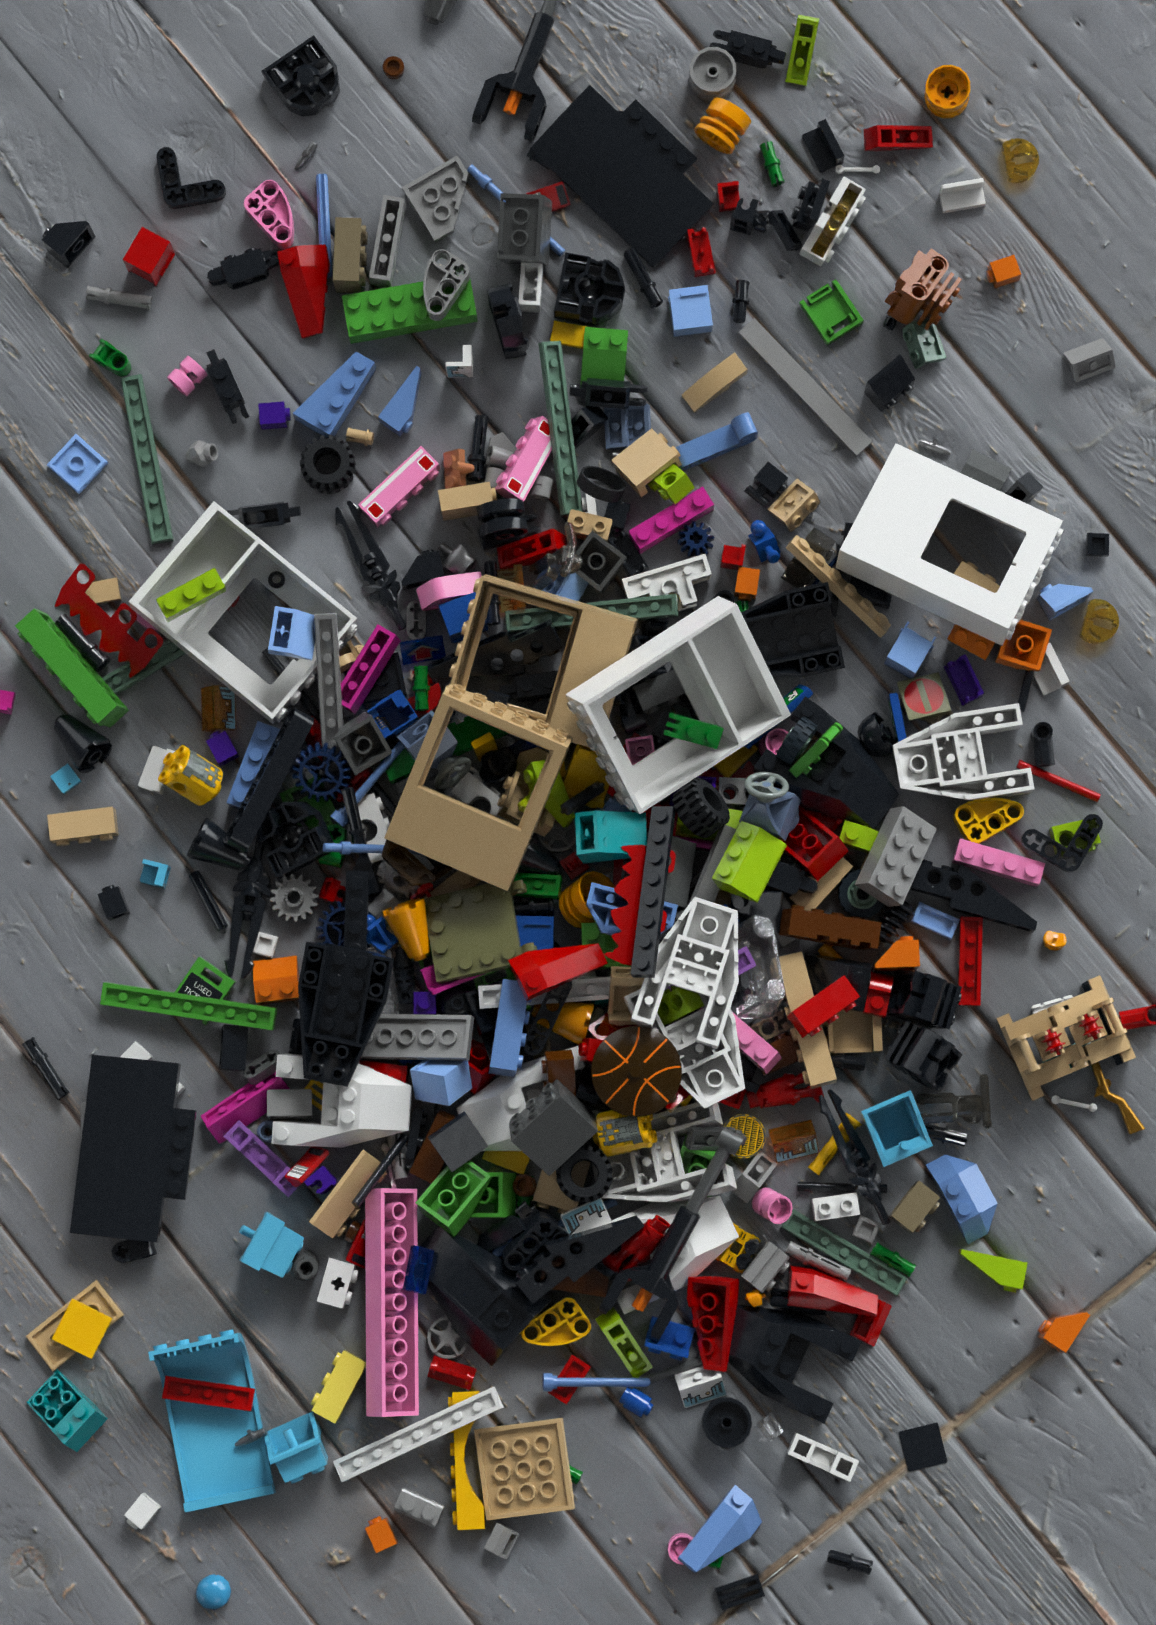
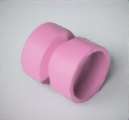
[167,355,208,397]
[758,728,789,756]
[752,1187,793,1224]
[667,1533,693,1565]

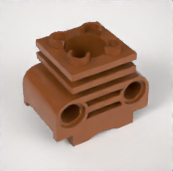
[884,248,962,331]

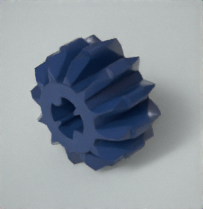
[677,521,714,558]

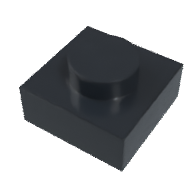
[1086,533,1109,557]

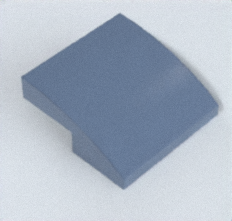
[604,403,651,450]

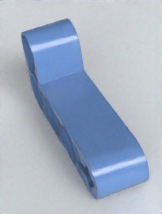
[675,412,758,471]

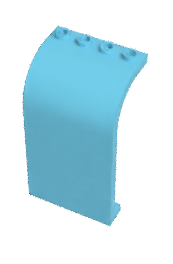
[148,1330,276,1512]

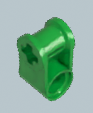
[89,339,131,377]
[319,824,347,868]

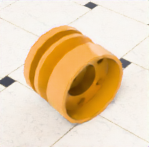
[925,65,970,119]
[694,97,751,154]
[559,871,615,929]

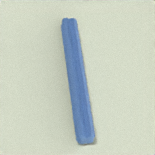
[316,174,332,278]

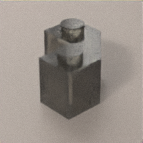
[781,527,836,588]

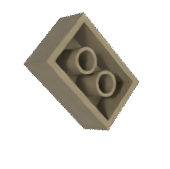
[333,217,368,293]

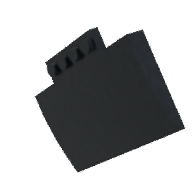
[530,85,714,268]
[70,1055,197,1243]

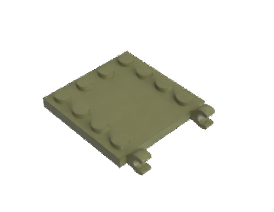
[425,880,537,984]

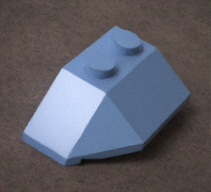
[586,882,678,936]
[925,1155,998,1244]

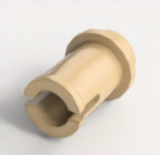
[346,427,374,446]

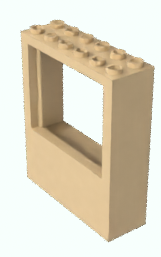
[444,574,638,747]
[384,684,573,891]

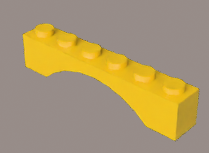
[448,1391,485,1530]

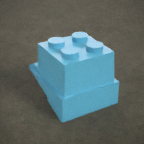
[860,1090,933,1167]
[239,1211,304,1278]
[264,1411,328,1484]

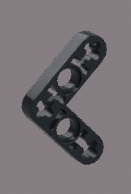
[157,147,226,209]
[1021,814,1103,873]

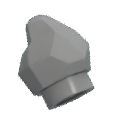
[185,440,218,467]

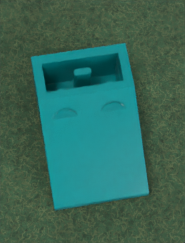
[575,810,648,864]
[27,1369,108,1452]

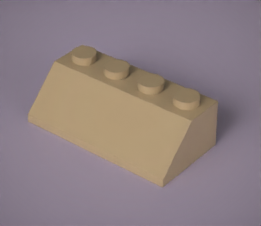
[309,1149,387,1239]

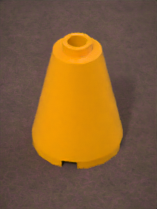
[382,898,430,961]
[531,1002,594,1045]

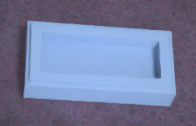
[910,902,960,940]

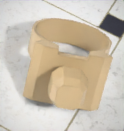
[339,640,364,673]

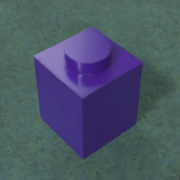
[258,401,291,430]
[206,730,240,767]
[414,992,437,1015]

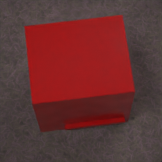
[123,227,175,286]

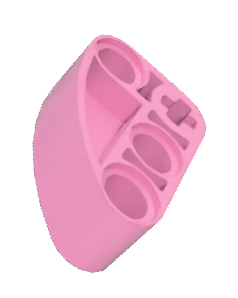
[244,180,294,249]
[416,572,482,611]

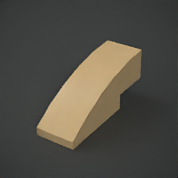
[682,352,748,413]

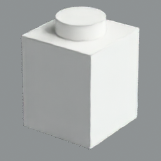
[124,1492,161,1530]

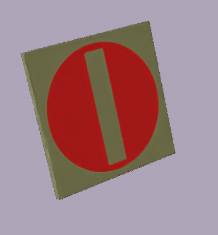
[896,672,951,721]

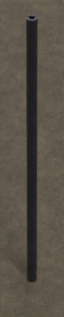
[262,648,441,868]

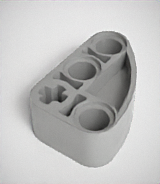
[423,249,470,321]

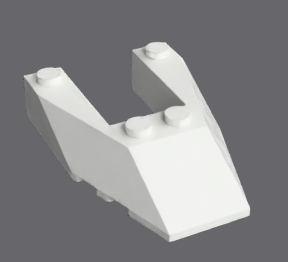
[892,703,1035,800]
[631,897,739,1049]
[624,989,745,1109]
[456,1046,599,1151]
[272,1053,412,1148]
[592,1102,737,1203]
[601,1196,739,1315]

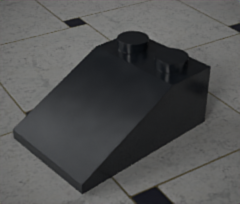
[804,953,871,1012]

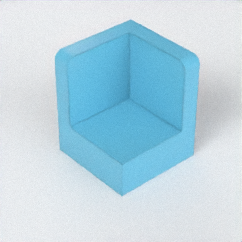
[140,859,171,889]

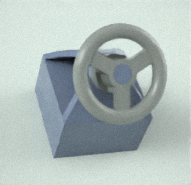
[396,710,471,789]
[739,772,801,841]

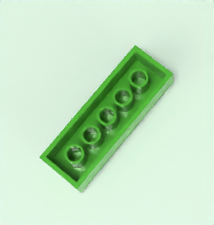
[342,274,478,344]
[15,608,129,728]

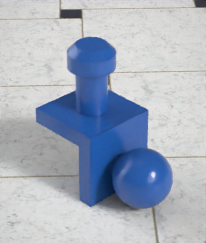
[748,520,781,564]
[367,914,398,956]

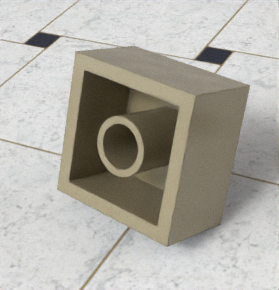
[888,1180,940,1233]

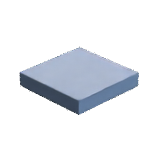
[47,434,108,494]

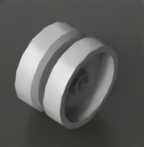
[689,47,736,102]

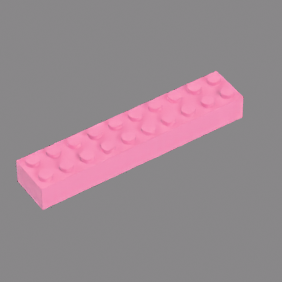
[365,1188,419,1417]

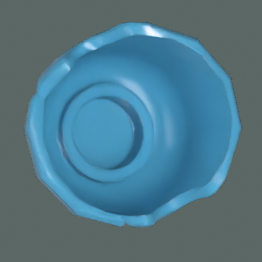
[195,1574,231,1610]

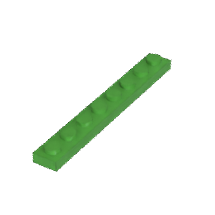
[100,982,277,1030]

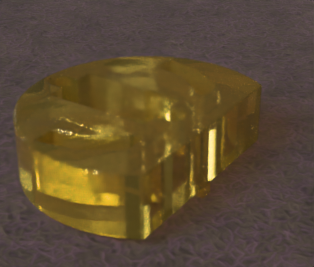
[1001,138,1039,183]
[1079,599,1119,644]

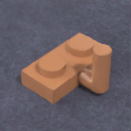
[443,449,475,489]

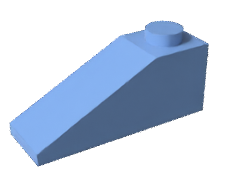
[378,366,421,437]

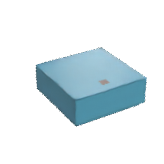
[50,763,82,794]

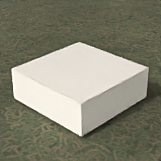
[253,932,279,959]

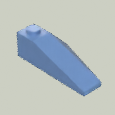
[677,1485,762,1573]

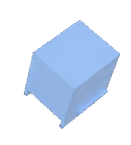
[668,285,713,337]
[884,621,936,679]
[410,1060,472,1106]

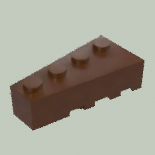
[779,905,882,950]

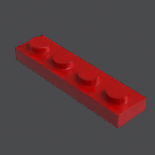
[958,917,983,1006]
[162,1376,255,1412]

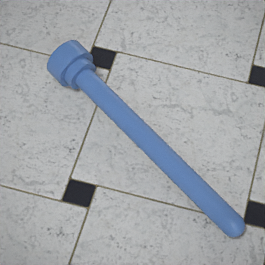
[330,741,404,828]
[542,1373,651,1391]

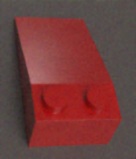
[779,805,849,882]

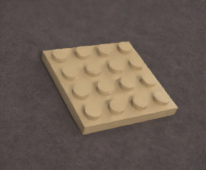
[474,1418,575,1521]

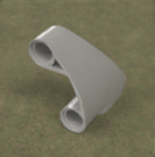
[484,432,553,500]

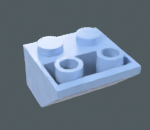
[268,606,315,660]

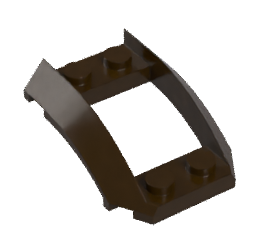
[382,839,453,886]

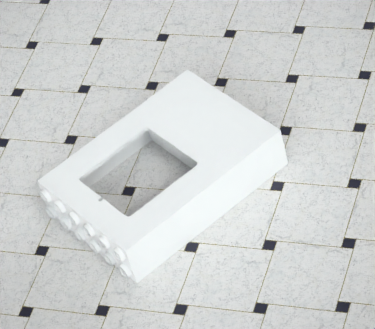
[835,444,1064,646]
[129,501,357,724]
[565,596,791,814]

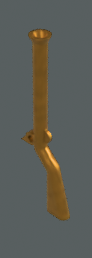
[1074,1023,1146,1134]

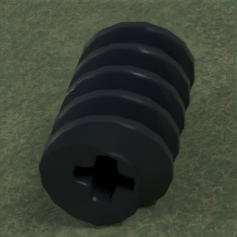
[878,900,915,944]

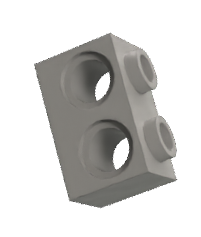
[719,777,763,810]

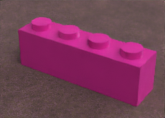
[628,486,714,554]
[341,624,401,715]

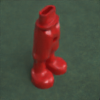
[746,1073,824,1109]
[602,1215,670,1282]

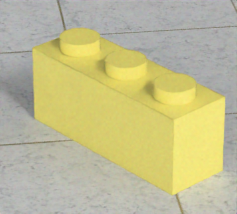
[311,1350,366,1424]

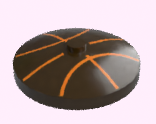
[591,1026,682,1117]

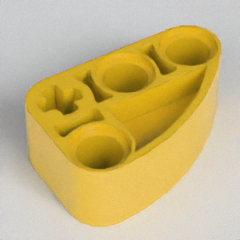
[953,798,1024,844]
[521,1298,591,1346]

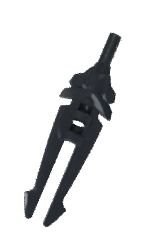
[335,501,406,631]
[224,838,271,979]
[819,1089,891,1225]

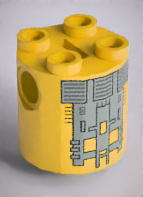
[158,745,223,806]
[593,1110,657,1157]

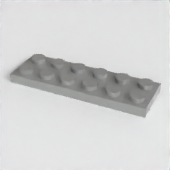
[361,1014,474,1061]

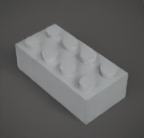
[855,806,937,907]

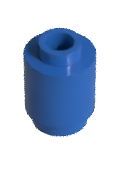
[619,1387,654,1418]

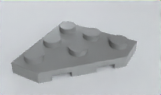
[402,156,469,243]

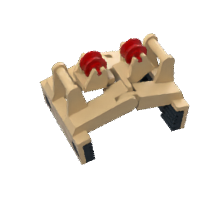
[996,975,1136,1101]

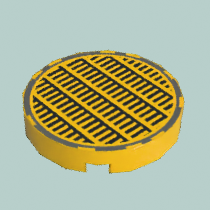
[724,1114,766,1159]

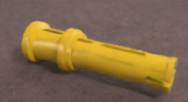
[808,1113,862,1176]

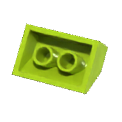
[712,821,787,903]

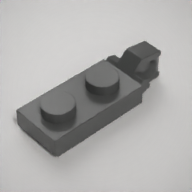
[685,1126,747,1150]

